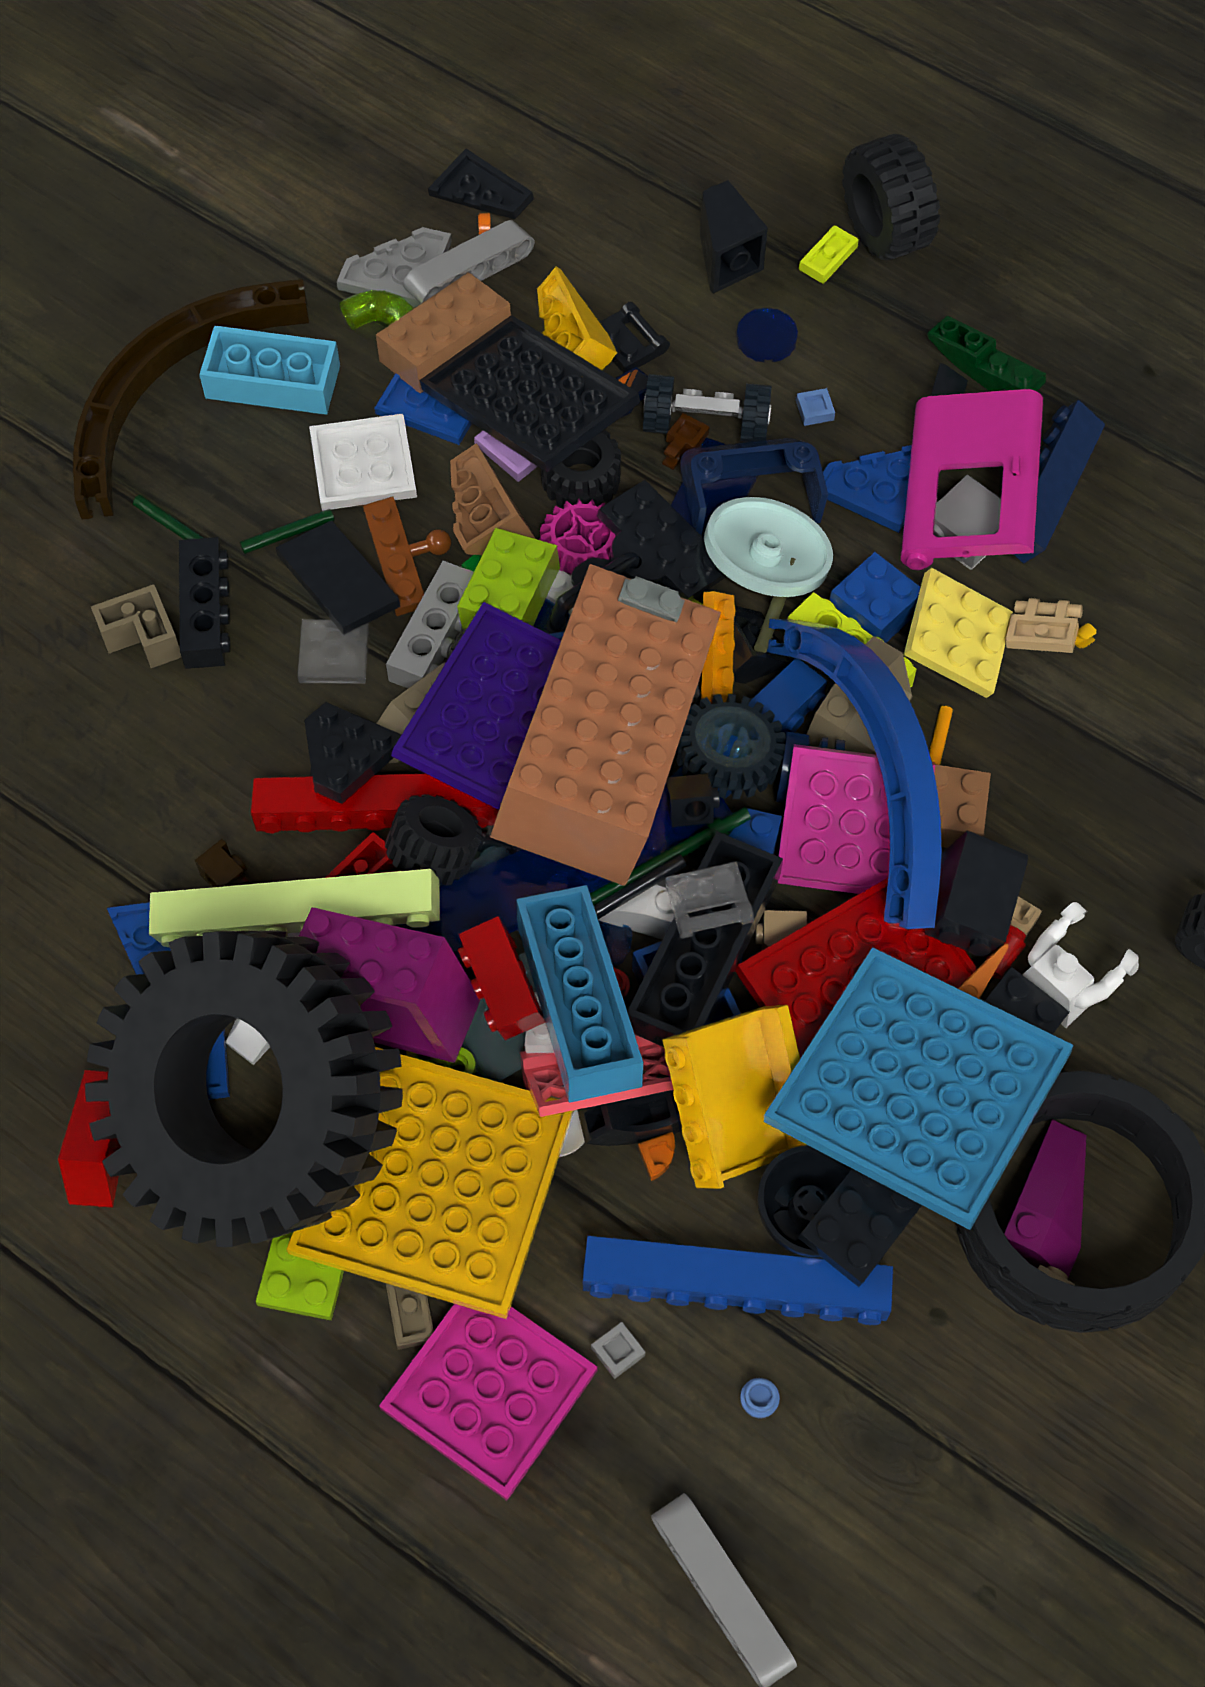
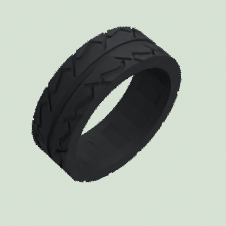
[955,1071,1205,1333]

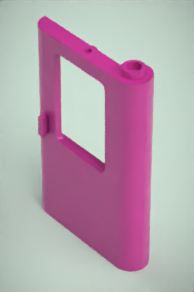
[901,389,1043,570]

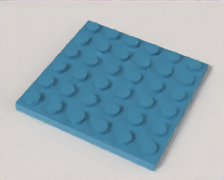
[764,947,1073,1230]

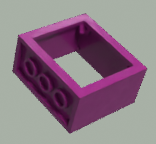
[299,907,481,1063]

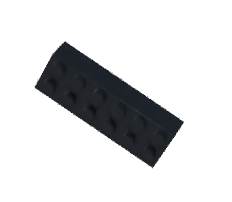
[627,831,783,1047]

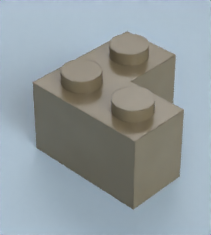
[91,584,181,668]

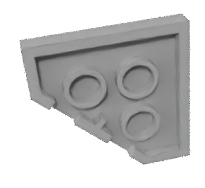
[337,227,452,307]

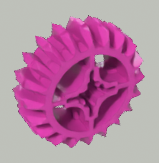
[539,498,616,575]

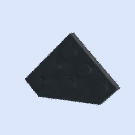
[304,702,401,804]

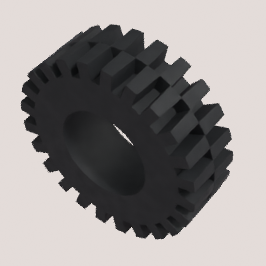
[85,930,403,1247]

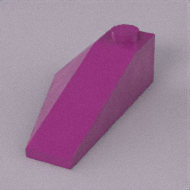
[1003,1120,1087,1280]

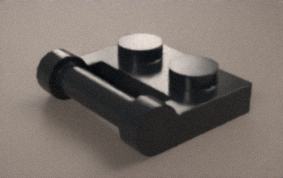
[600,302,670,375]

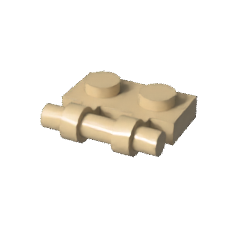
[1005,598,1083,653]

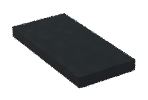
[276,520,400,635]

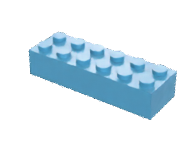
[516,885,643,1103]

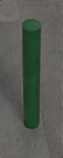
[133,495,204,540]
[239,509,334,554]

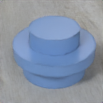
[740,1378,780,1418]

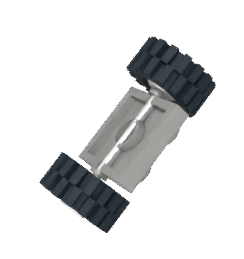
[643,374,772,442]

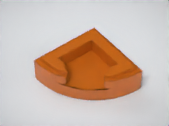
[638,1132,675,1181]

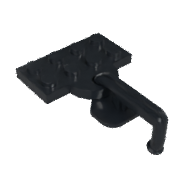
[547,480,727,633]

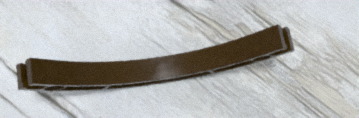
[73,279,309,520]

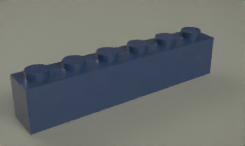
[1013,400,1105,564]

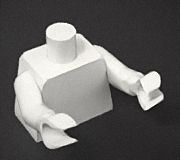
[1022,902,1139,1028]

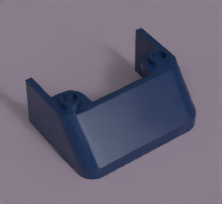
[680,438,828,536]

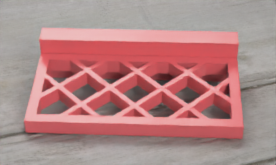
[520,1034,674,1117]

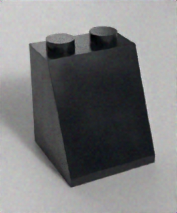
[700,180,768,294]
[925,830,1028,958]

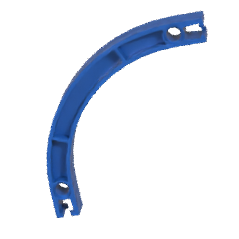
[767,619,942,929]

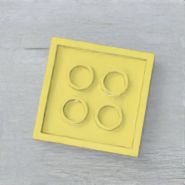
[903,568,1013,698]

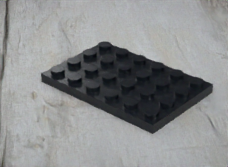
[419,315,640,472]

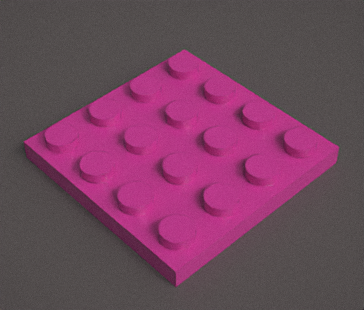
[778,744,935,894]
[379,1304,598,1501]

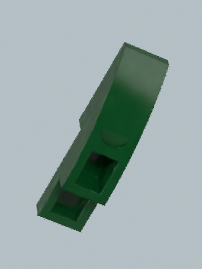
[928,315,1046,392]

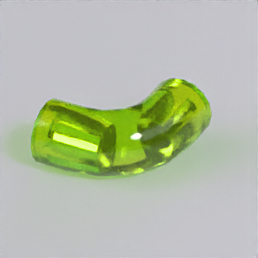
[339,290,414,330]

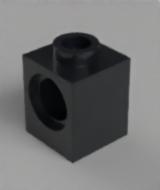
[666,774,720,827]

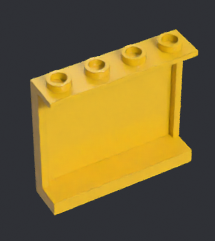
[662,1005,807,1189]

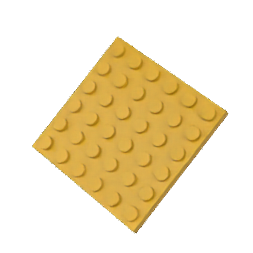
[286,1047,574,1319]

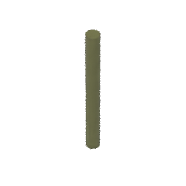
[754,558,796,653]

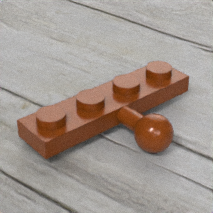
[363,496,451,616]

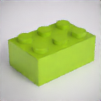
[457,528,560,629]

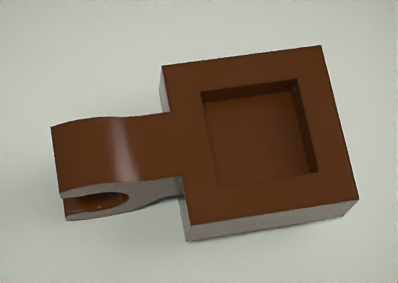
[662,413,710,470]

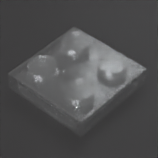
[298,620,369,684]

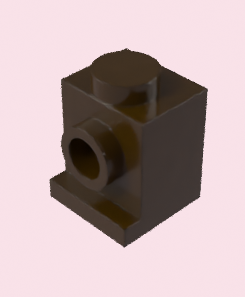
[195,839,251,887]

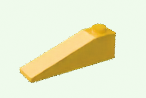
[537,266,617,370]

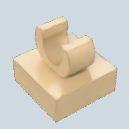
[1010,897,1042,937]

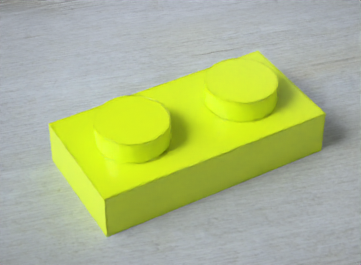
[799,225,859,284]

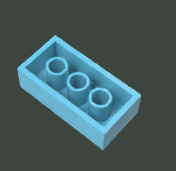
[199,326,340,415]

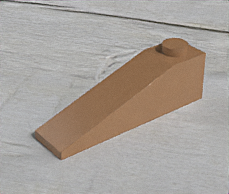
[450,443,536,555]

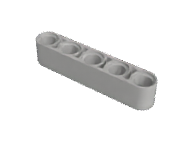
[403,220,535,304]
[651,1493,797,1687]

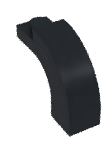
[577,1090,682,1146]

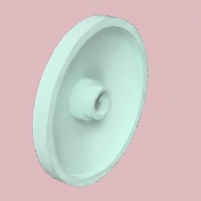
[704,497,833,597]

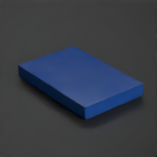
[374,373,472,445]

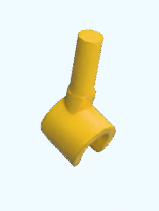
[1053,616,1096,648]

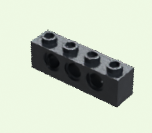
[179,537,231,669]

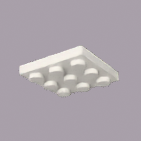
[309,414,417,511]

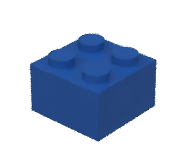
[830,552,921,643]

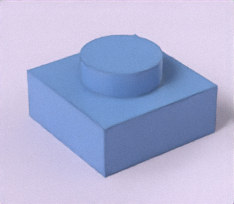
[796,388,835,426]

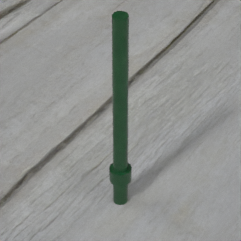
[590,807,751,906]

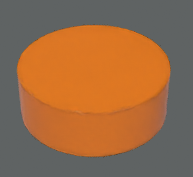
[478,213,491,235]

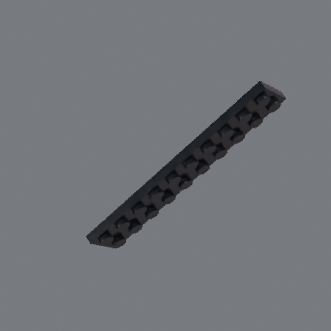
[798,967,1070,1287]

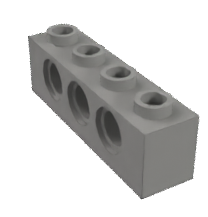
[386,561,474,688]

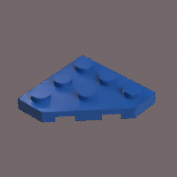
[823,445,912,533]

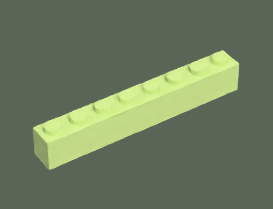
[149,869,440,947]

